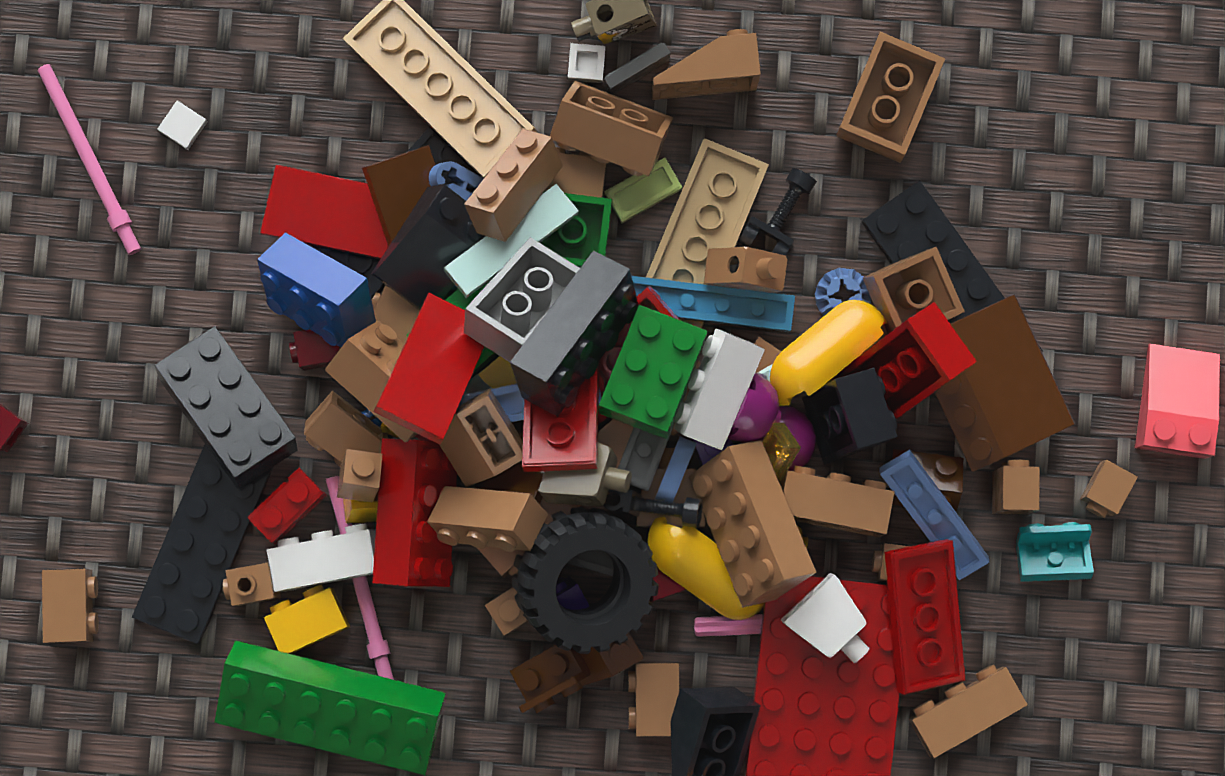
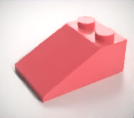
[1135,344,1220,459]

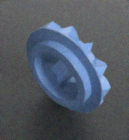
[815,268,871,316]

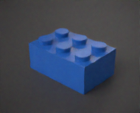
[257,232,376,347]

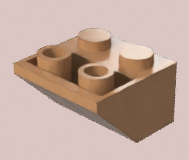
[439,388,523,487]

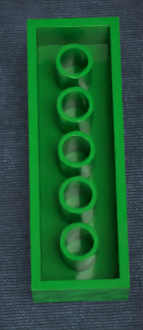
[214,641,446,775]

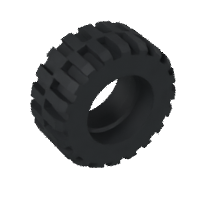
[512,507,659,654]

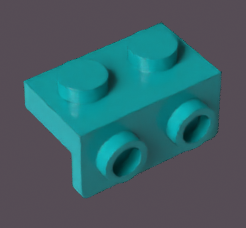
[1015,522,1094,582]

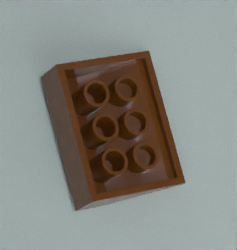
[935,294,1075,472]

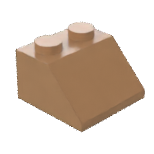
[862,247,965,334]

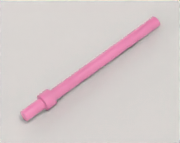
[37,64,141,255]
[326,476,394,680]

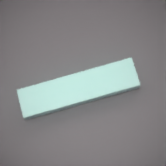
[444,184,579,298]

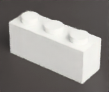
[674,328,765,450]
[267,524,376,592]

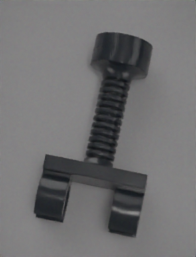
[738,168,817,256]
[603,489,703,528]

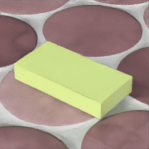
[604,158,683,224]

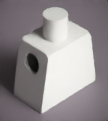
[781,573,870,663]

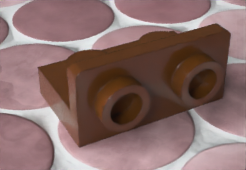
[510,645,591,714]

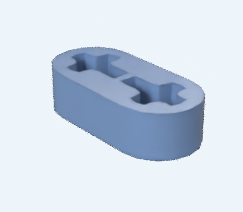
[428,161,483,201]
[655,436,697,503]

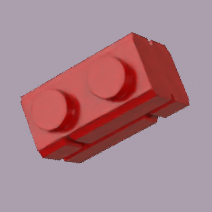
[247,468,328,545]

